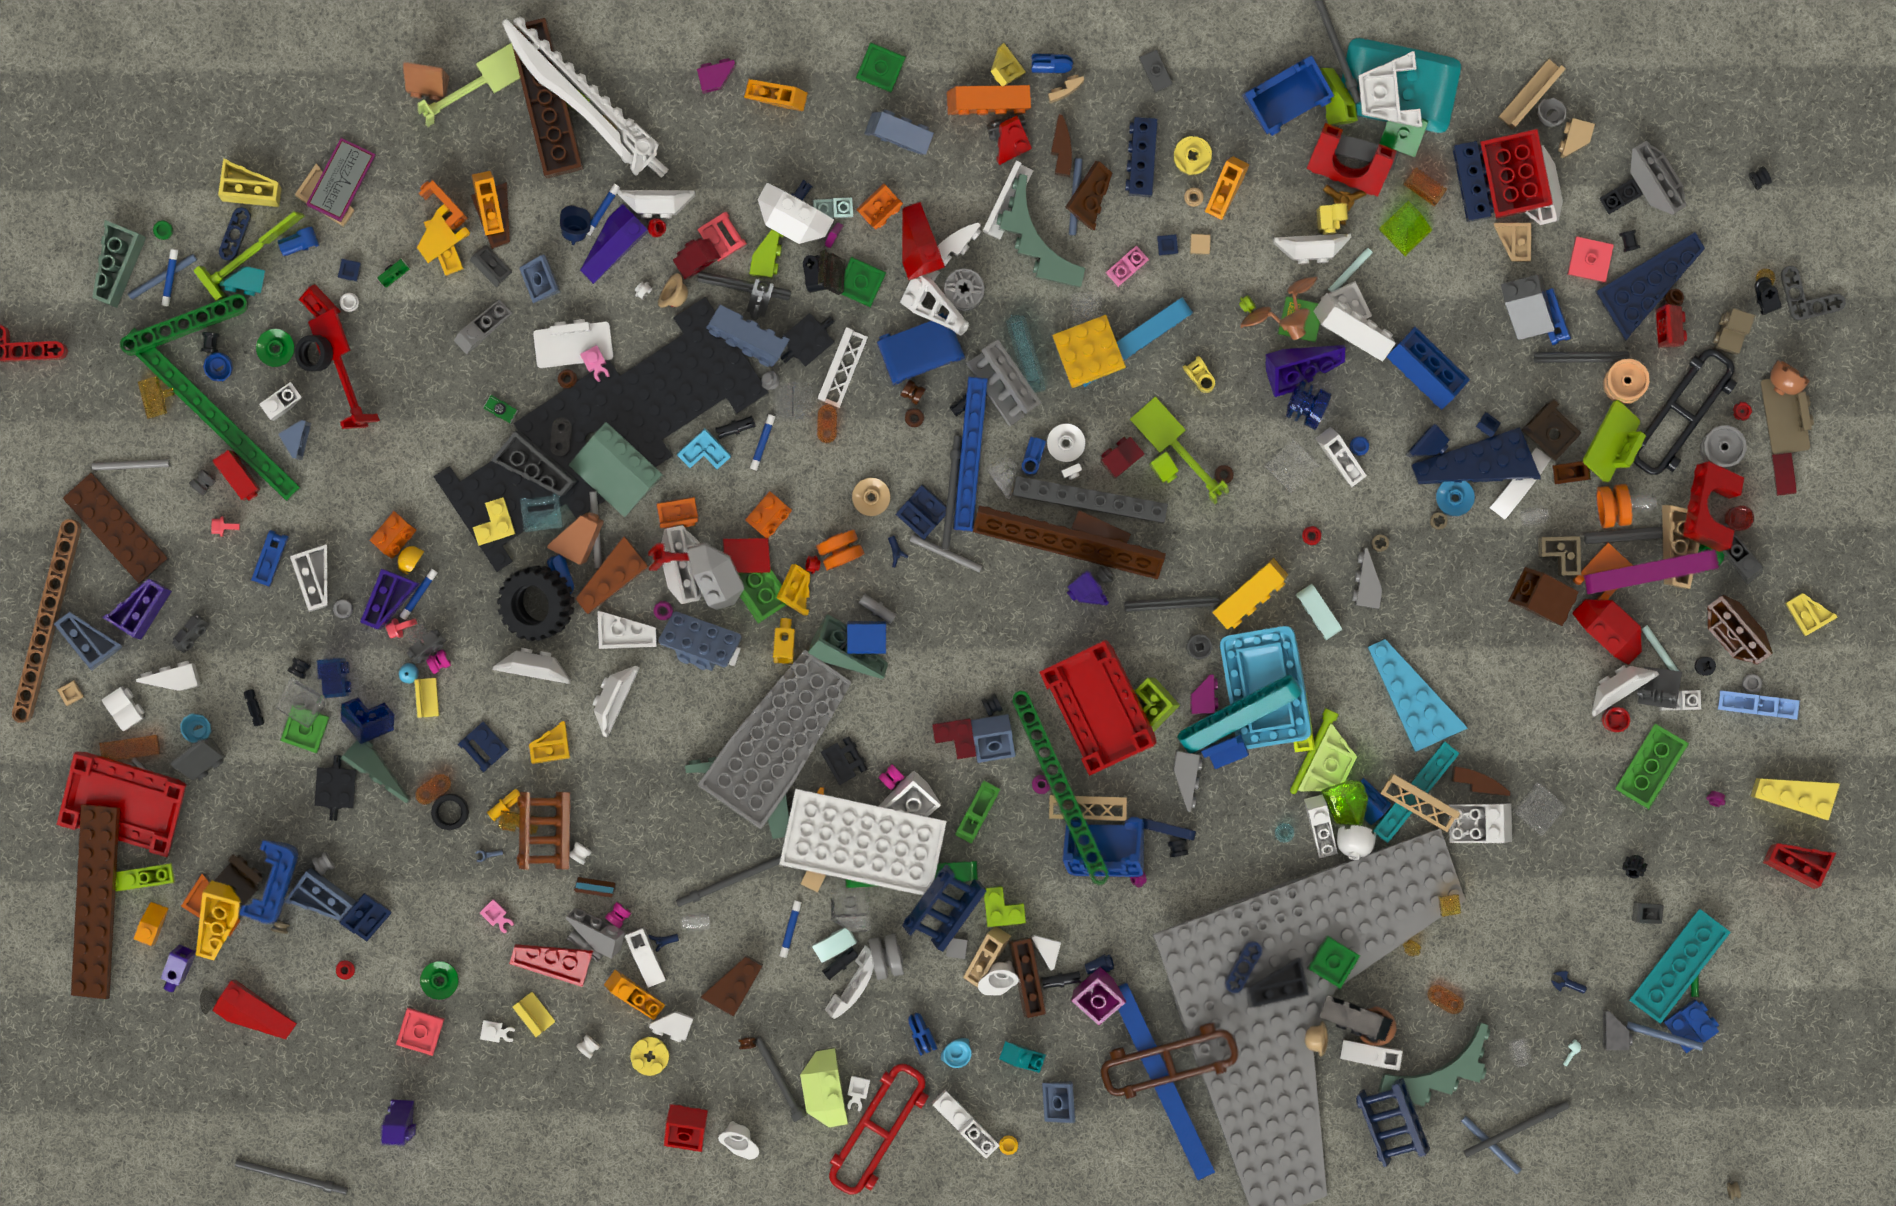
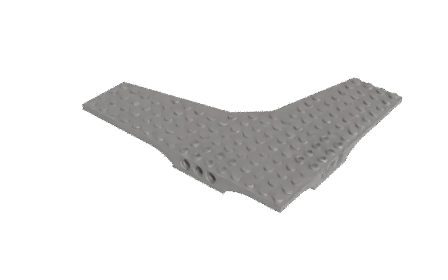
[1153,828,1465,1206]

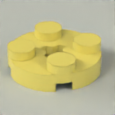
[1174,136,1212,175]
[630,1037,669,1076]

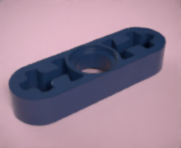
[219,207,251,261]
[1142,818,1196,841]
[1225,941,1262,993]

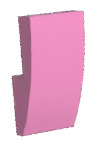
[1106,245,1149,287]

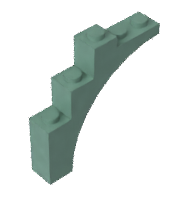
[996,174,1085,288]
[685,757,790,839]
[1378,1022,1490,1106]

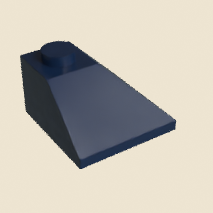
[1405,424,1450,457]

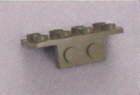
[1760,379,1814,455]

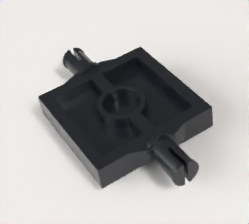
[780,313,835,367]
[314,755,356,821]

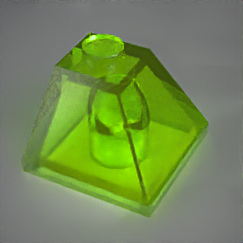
[1379,200,1432,256]
[1321,780,1368,826]

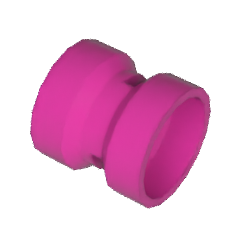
[426,649,451,674]
[878,764,905,790]
[605,902,632,929]

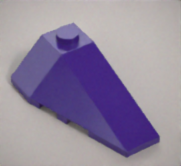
[580,204,648,284]
[1066,571,1109,606]

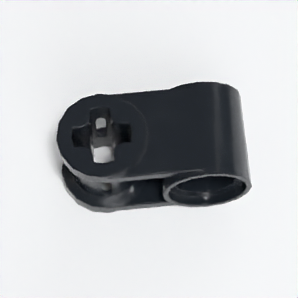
[803,255,830,293]
[1754,277,1782,315]

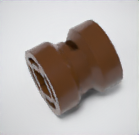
[900,379,926,405]

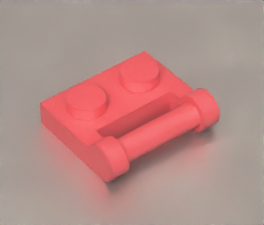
[697,211,747,262]

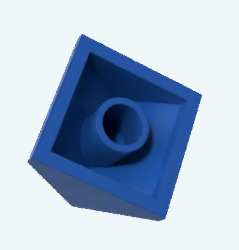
[847,621,886,654]

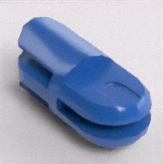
[1031,54,1073,73]
[547,555,574,594]
[908,1013,938,1056]

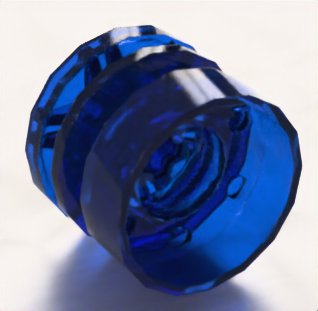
[1285,380,1332,430]

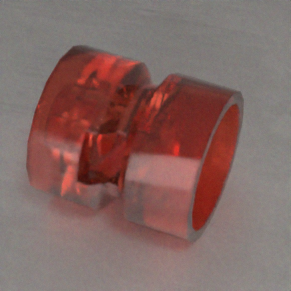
[1724,505,1754,531]

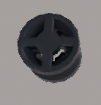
[1749,166,1772,190]
[287,657,311,679]
[1694,657,1716,676]
[981,694,1003,717]
[1167,839,1189,857]

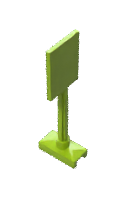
[193,211,305,301]
[1130,396,1229,504]

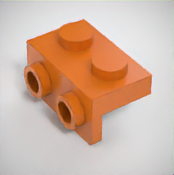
[856,184,903,230]
[745,491,792,538]
[657,497,699,529]
[370,511,416,559]

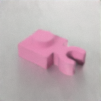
[580,345,610,382]
[480,899,514,933]

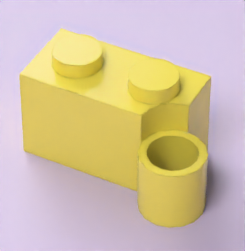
[1317,204,1348,235]

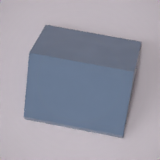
[519,255,561,303]
[278,420,311,460]
[1042,1081,1075,1123]

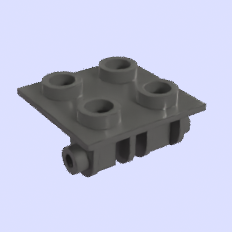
[1637,667,1682,709]

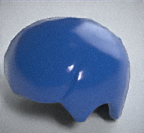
[203,352,233,381]

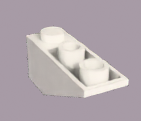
[136,661,201,691]
[1304,794,1338,859]
[625,927,666,988]
[1340,1040,1403,1070]

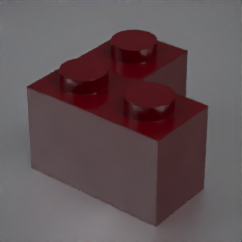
[673,238,721,279]
[1100,436,1145,479]
[932,718,976,759]

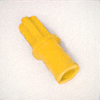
[487,789,520,821]

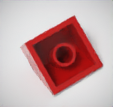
[664,1104,708,1152]

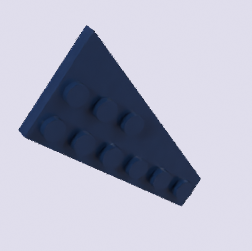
[1596,232,1705,341]
[1411,427,1541,484]

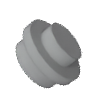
[761,371,779,390]

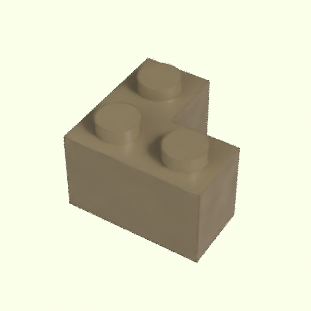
[1713,308,1755,355]
[1538,536,1581,576]

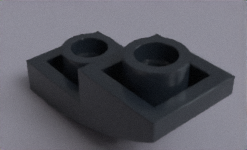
[1599,178,1643,215]

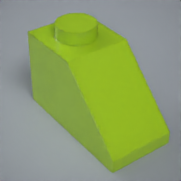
[1149,452,1179,483]

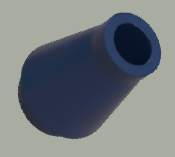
[1085,954,1115,975]

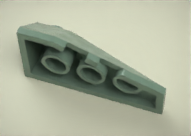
[808,614,888,679]
[341,738,411,803]

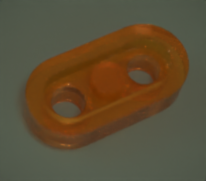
[817,405,837,444]
[415,774,451,805]
[1427,985,1464,1014]

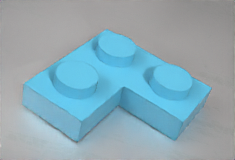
[677,428,731,469]

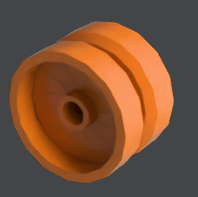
[1596,484,1632,528]
[816,529,865,571]

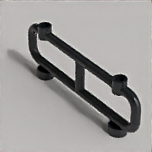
[1633,349,1737,475]

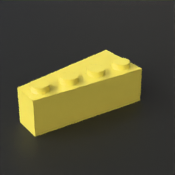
[1751,778,1840,820]

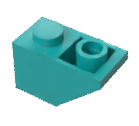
[220,267,265,296]
[999,1041,1046,1073]

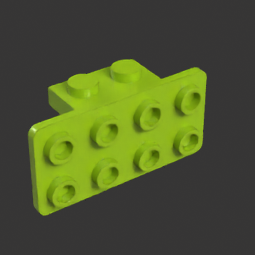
[1583,400,1646,482]

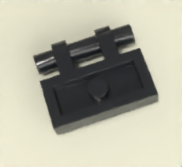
[821,736,868,785]

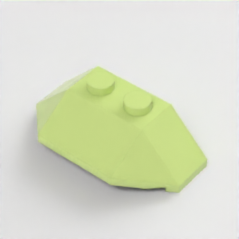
[800,1048,848,1127]

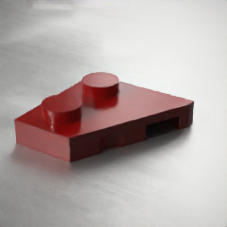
[996,115,1032,165]

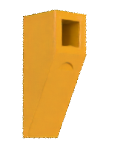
[604,969,665,1020]

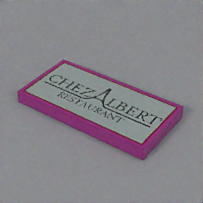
[306,138,376,222]

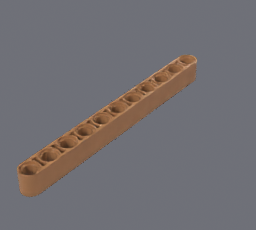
[12,519,81,723]

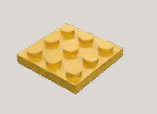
[1052,315,1126,388]

